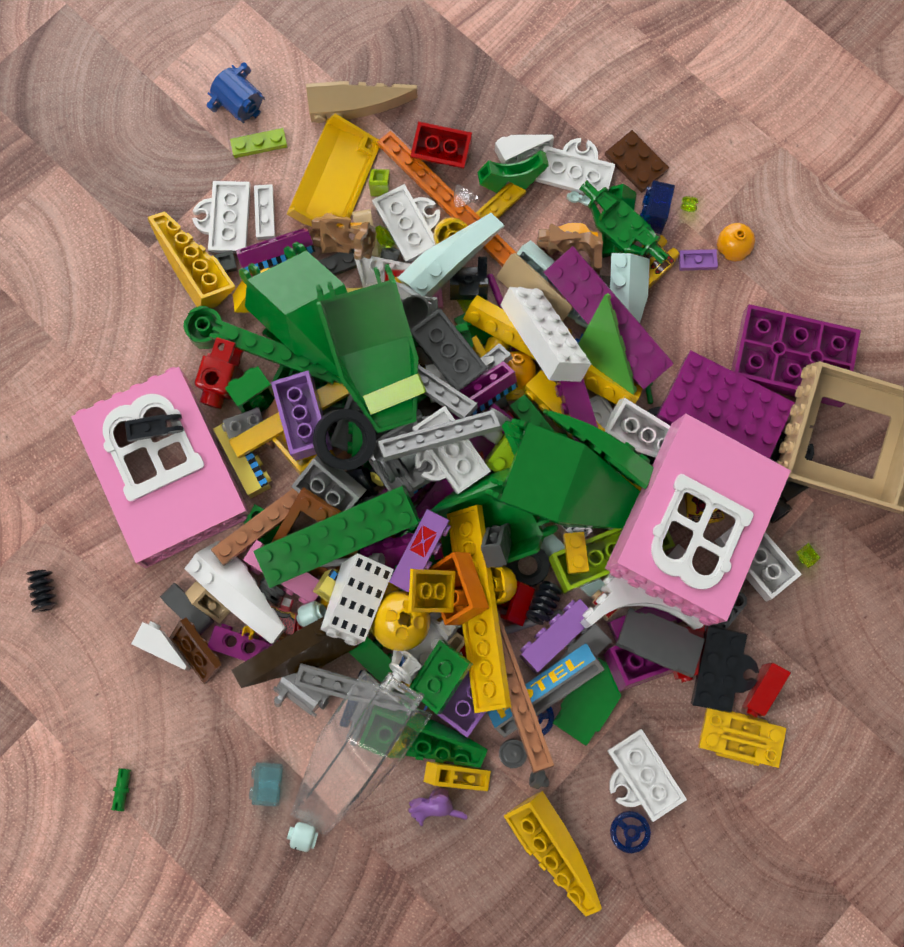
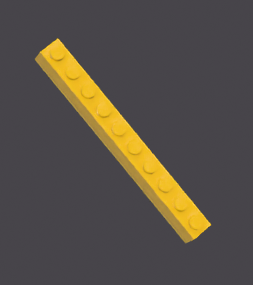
[463,295,643,404]

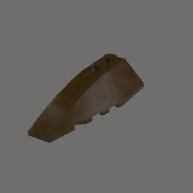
[231,616,359,688]

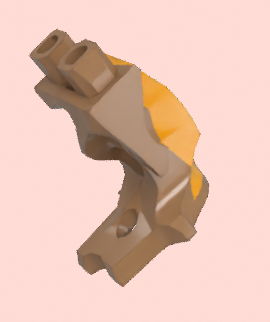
[312,213,376,260]
[537,223,603,275]

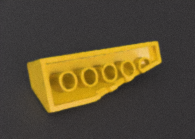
[148,212,235,308]
[503,791,602,916]

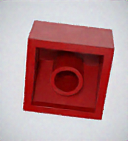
[496,581,535,627]

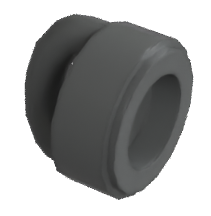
[380,246,400,261]
[529,770,550,789]

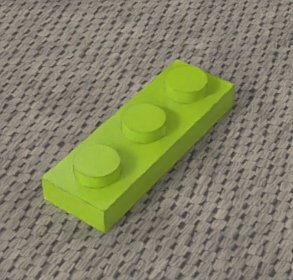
[230,128,288,158]

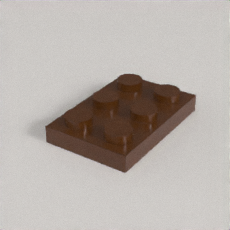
[605,130,669,193]
[169,617,222,684]

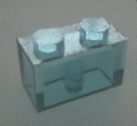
[249,762,283,807]

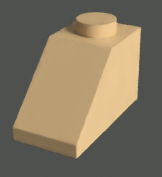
[185,581,231,624]

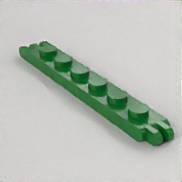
[209,319,342,385]

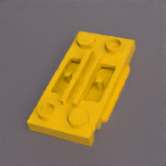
[698,708,786,768]

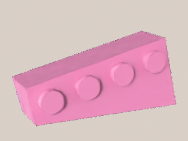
[243,540,320,605]

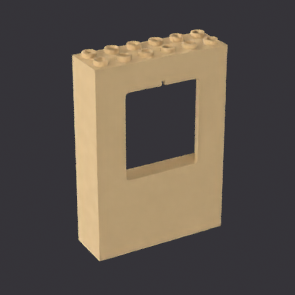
[776,361,904,515]

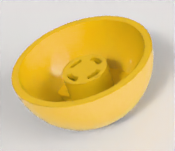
[371,590,431,651]

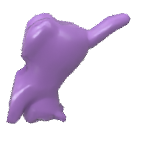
[408,787,468,826]

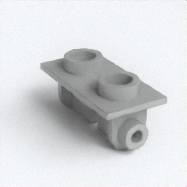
[222,407,263,439]

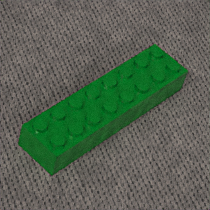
[253,485,420,588]

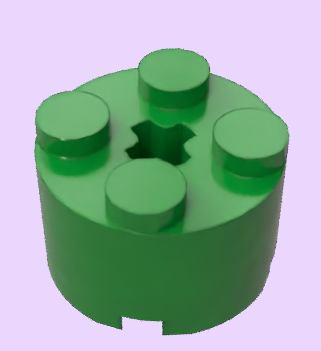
[183,306,223,349]

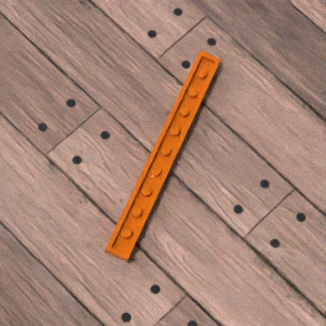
[377,130,517,267]

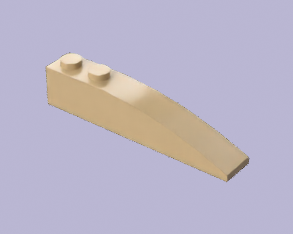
[306,81,418,123]

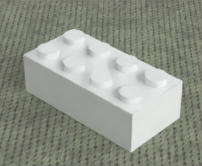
[715,525,802,601]

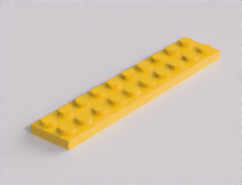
[447,505,511,713]

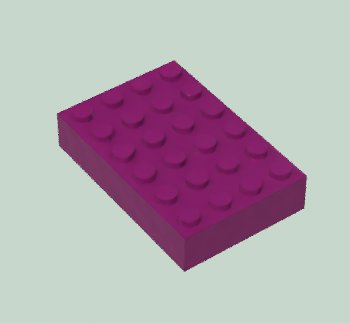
[731,304,861,408]
[656,350,795,459]

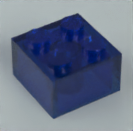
[640,180,675,234]

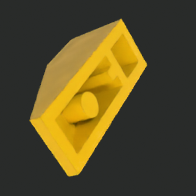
[424,761,491,791]

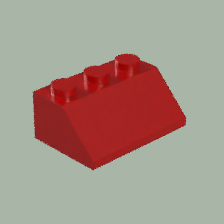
[410,121,472,169]

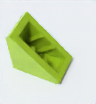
[369,169,390,197]

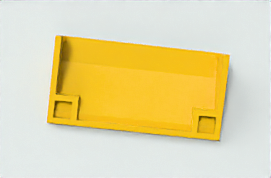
[286,113,379,227]

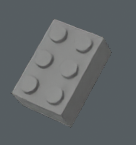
[291,456,366,511]

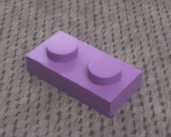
[678,249,718,271]

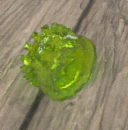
[680,196,698,212]

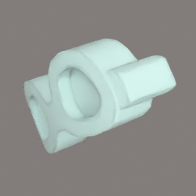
[567,191,591,206]

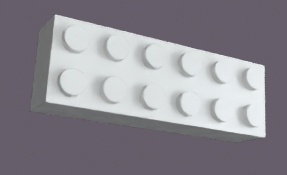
[501,287,591,382]

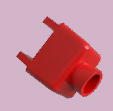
[195,337,244,409]

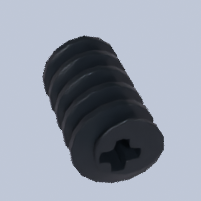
[26,570,57,613]
[525,580,564,625]

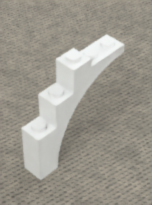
[580,574,704,630]

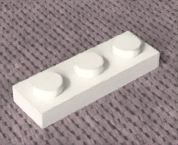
[254,184,276,240]

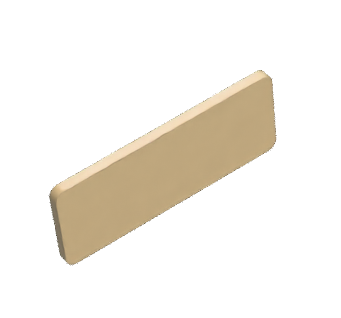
[497,253,573,322]

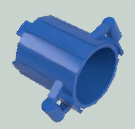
[207,62,265,123]

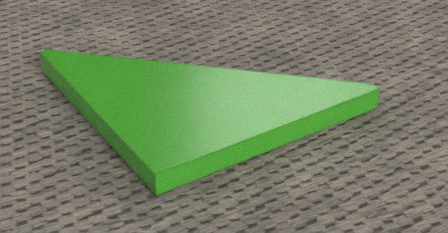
[578,293,637,394]

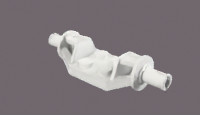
[381,612,462,694]

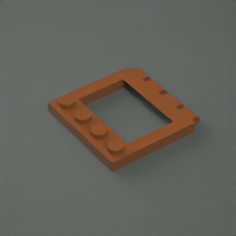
[272,487,359,579]

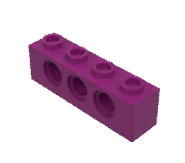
[208,624,272,661]

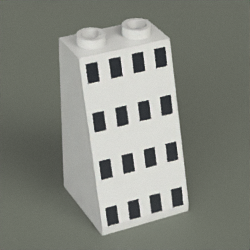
[320,553,393,646]

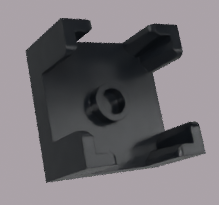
[450,257,488,300]

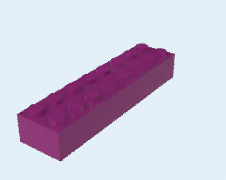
[543,246,674,389]

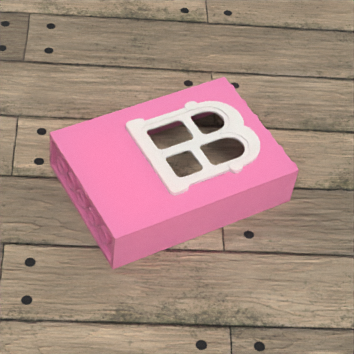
[71,367,250,568]
[605,414,791,626]

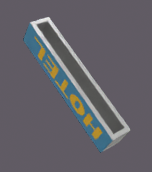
[487,643,604,738]

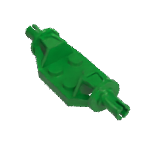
[579,180,669,264]

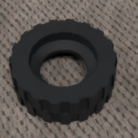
[506,548,550,587]

